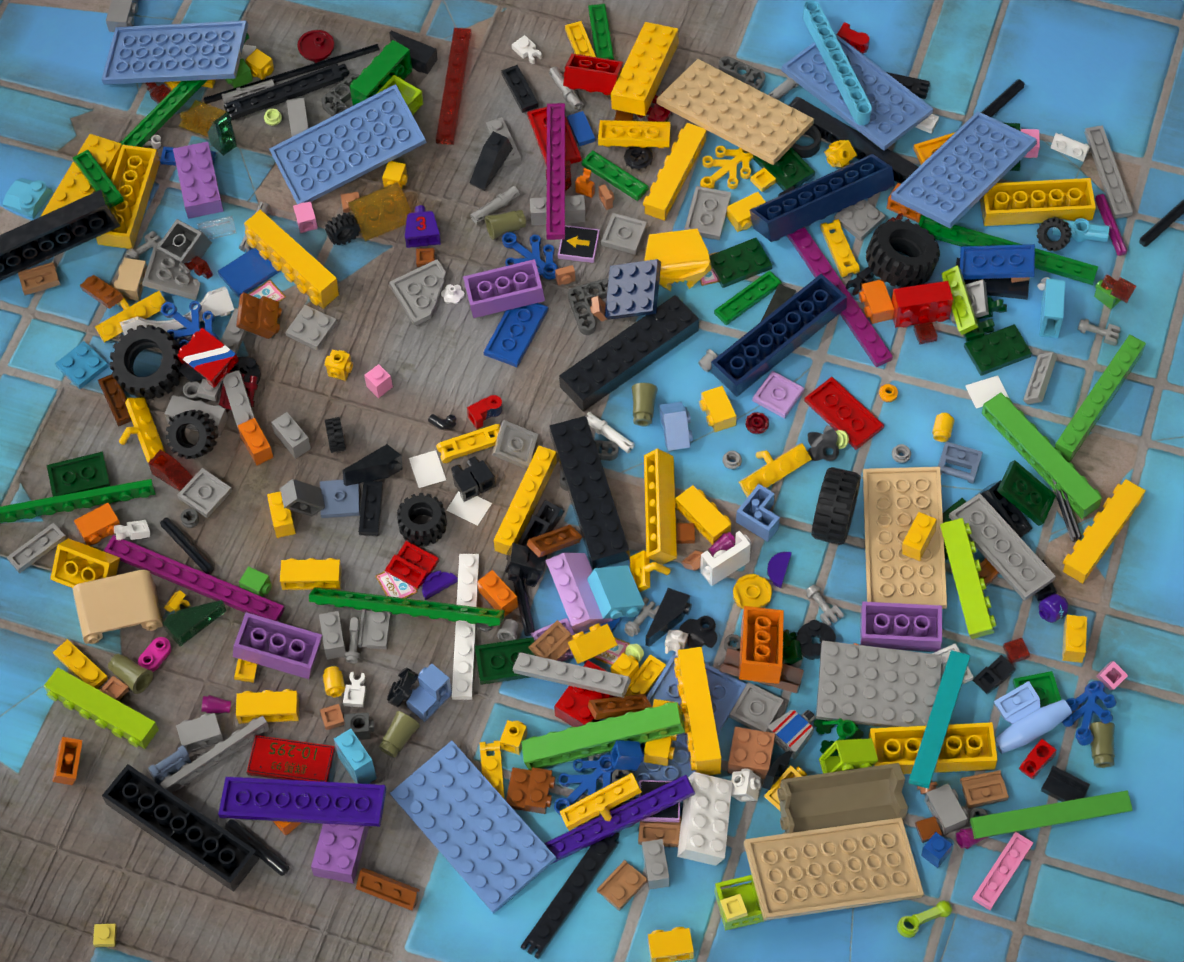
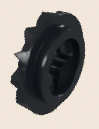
[624,146,653,171]

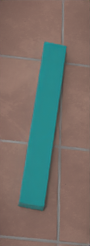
[909,650,971,789]

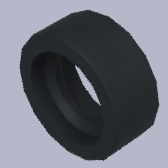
[791,125,821,158]

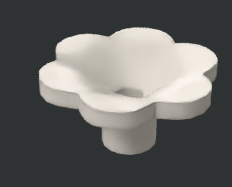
[441,284,464,304]

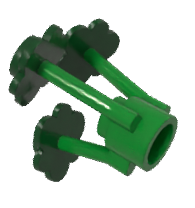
[813,718,863,756]

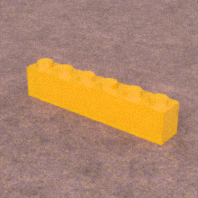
[643,123,707,221]
[494,446,557,555]
[644,448,677,565]
[1063,479,1146,584]

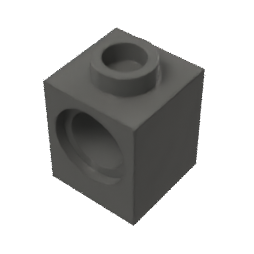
[344,713,374,740]

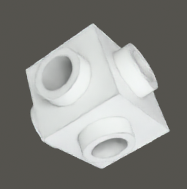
[731,769,761,802]

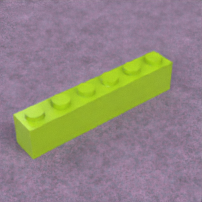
[940,518,997,639]
[44,667,159,749]

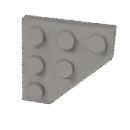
[142,245,201,301]
[389,259,446,326]

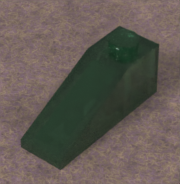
[208,112,237,156]
[162,600,227,646]

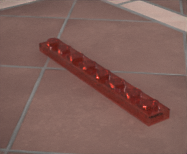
[436,28,472,145]

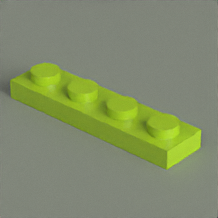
[941,265,978,335]

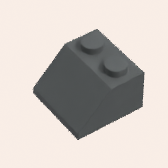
[156,219,212,263]

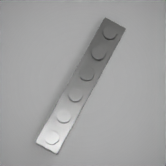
[1084,125,1133,219]
[197,308,247,401]
[513,653,631,698]
[160,716,269,794]

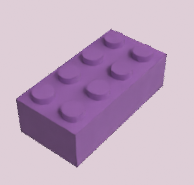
[173,141,224,219]
[463,259,545,318]
[860,602,942,652]
[232,612,322,679]
[311,824,369,884]

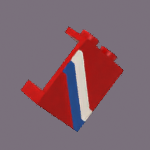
[177,328,239,388]

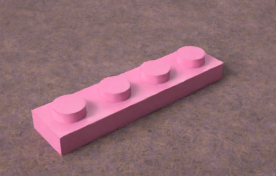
[972,832,1034,911]

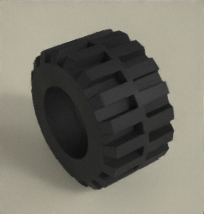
[165,410,219,459]
[397,493,447,546]

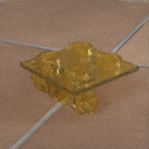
[179,100,226,138]

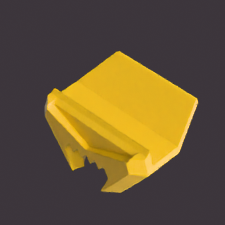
[644,229,712,291]

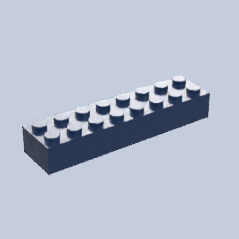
[750,154,895,242]
[711,274,847,397]

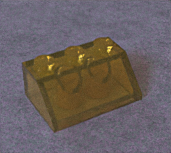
[348,182,411,241]

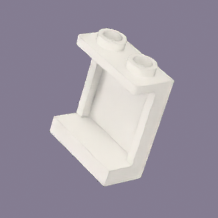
[700,531,751,586]

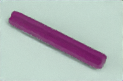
[1095,194,1127,256]

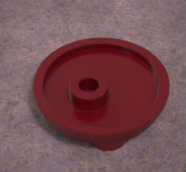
[297,30,334,63]

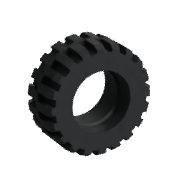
[866,219,940,288]
[109,325,183,400]
[811,467,861,545]

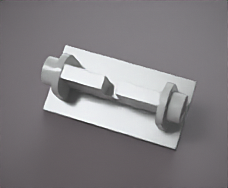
[1051,133,1090,162]

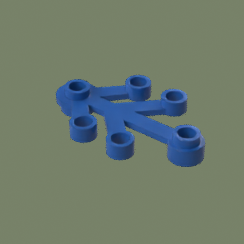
[502,232,559,280]
[161,301,219,347]
[1062,681,1117,746]
[554,754,616,815]

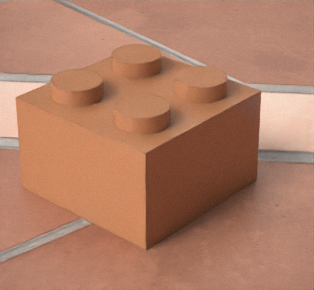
[728,727,775,779]

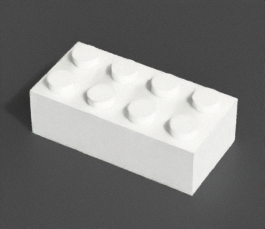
[677,772,732,866]

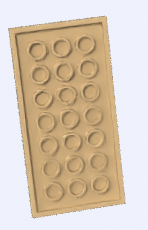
[657,59,814,165]
[863,467,947,609]
[744,818,924,921]

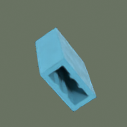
[1039,278,1065,338]
[587,565,645,619]
[334,729,377,784]

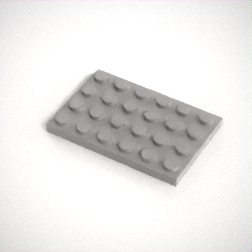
[816,641,942,728]

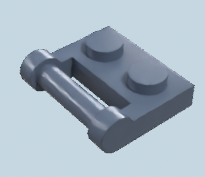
[938,441,983,484]
[148,745,191,785]

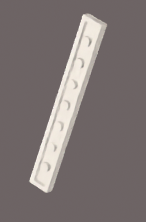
[452,554,479,700]

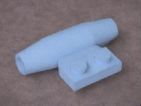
[993,681,1072,754]

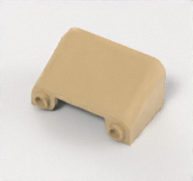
[73,570,163,644]

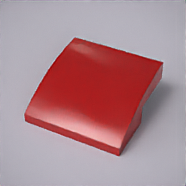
[384,541,440,589]

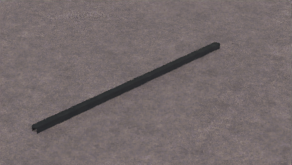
[204,44,380,104]

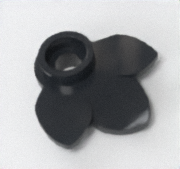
[807,425,839,461]
[679,616,717,648]

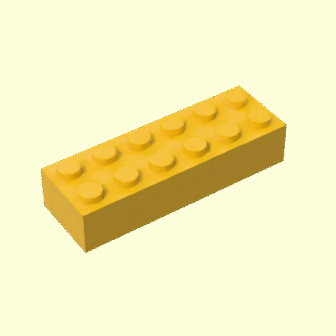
[611,22,679,116]
[41,134,122,216]
[96,145,160,249]
[980,178,1096,226]
[244,210,339,309]
[674,647,721,776]
[869,722,997,774]

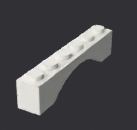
[120,286,234,336]

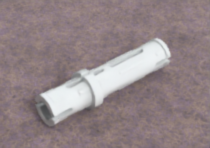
[586,412,635,454]

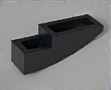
[517,500,564,551]

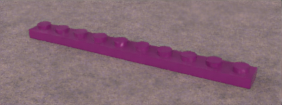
[546,103,565,240]
[787,227,893,368]
[104,535,285,622]

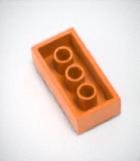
[739,606,784,684]

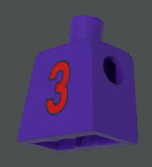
[405,205,441,248]

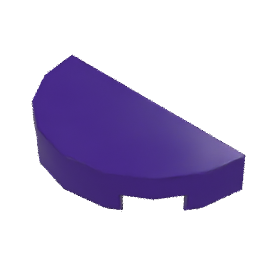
[767,551,792,588]
[422,571,458,600]

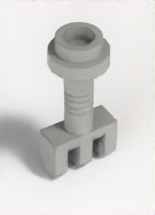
[126,231,161,260]
[1078,319,1121,346]
[806,584,844,626]
[624,597,659,637]
[344,617,360,664]

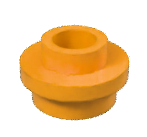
[879,384,898,402]

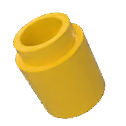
[932,413,955,442]
[323,666,345,698]

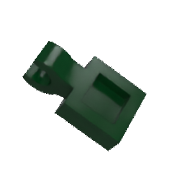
[978,297,1007,319]
[963,318,995,342]
[782,629,803,666]

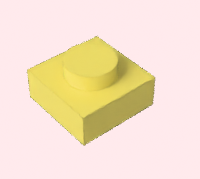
[720,894,748,922]
[93,924,117,947]

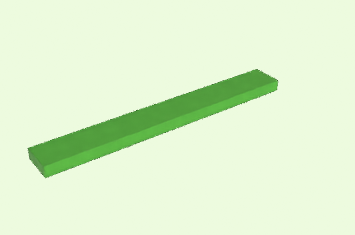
[970,790,1133,839]

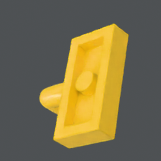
[630,550,671,592]

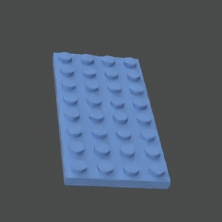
[102,21,248,85]
[781,33,933,150]
[269,84,427,205]
[891,111,1037,228]
[598,652,747,799]
[390,741,556,914]

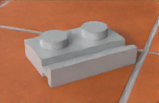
[358,609,391,649]

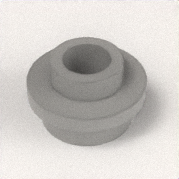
[892,444,911,463]
[723,451,742,469]

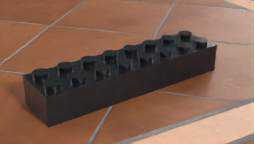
[0,190,120,281]
[559,295,699,412]
[549,416,630,570]
[102,764,259,892]

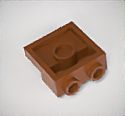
[236,292,282,339]
[506,767,556,814]

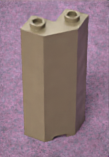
[777,763,908,834]

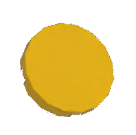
[733,574,772,610]

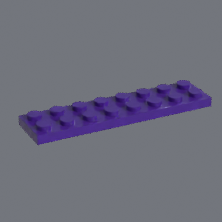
[218,777,387,827]

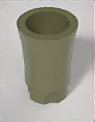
[485,210,527,240]
[632,383,658,426]
[108,653,153,694]
[379,711,420,758]
[1090,722,1115,768]

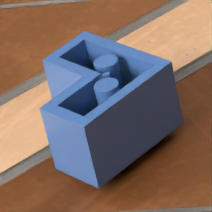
[659,402,693,451]
[736,484,780,542]
[406,664,452,722]

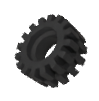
[325,213,361,245]
[1036,217,1072,251]
[325,417,346,453]

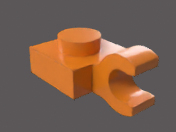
[575,168,595,198]

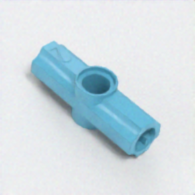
[1052,218,1109,242]

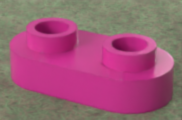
[138,637,172,672]

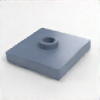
[320,480,360,518]

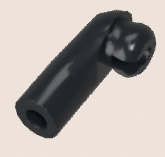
[428,414,457,430]

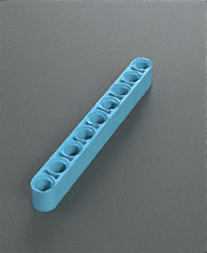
[803,0,872,125]

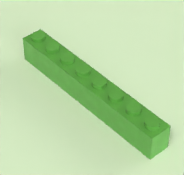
[1054,334,1146,462]
[982,392,1102,519]
[521,702,685,770]

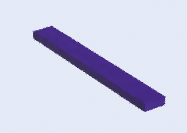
[544,775,695,864]

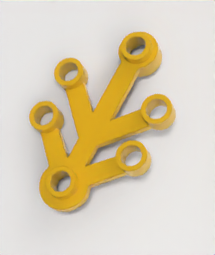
[700,146,753,189]

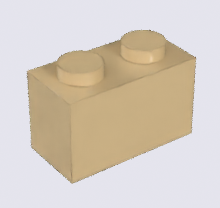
[114,258,147,301]

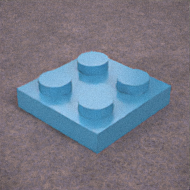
[55,341,108,389]

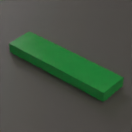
[588,4,614,60]
[72,150,124,207]
[581,150,649,201]
[714,270,782,325]

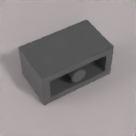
[280,479,325,517]

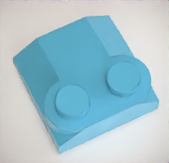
[3,178,53,219]

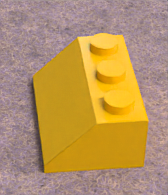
[50,538,120,588]

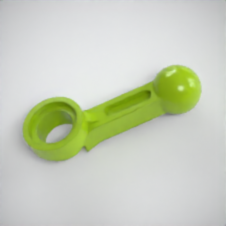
[897,900,952,938]

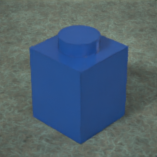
[610,740,644,771]
[921,832,953,868]

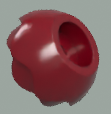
[745,412,769,434]

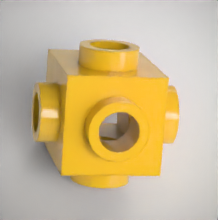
[824,140,857,168]
[324,349,353,381]

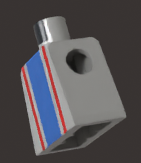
[767,710,816,760]

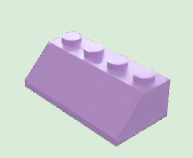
[546,553,612,634]

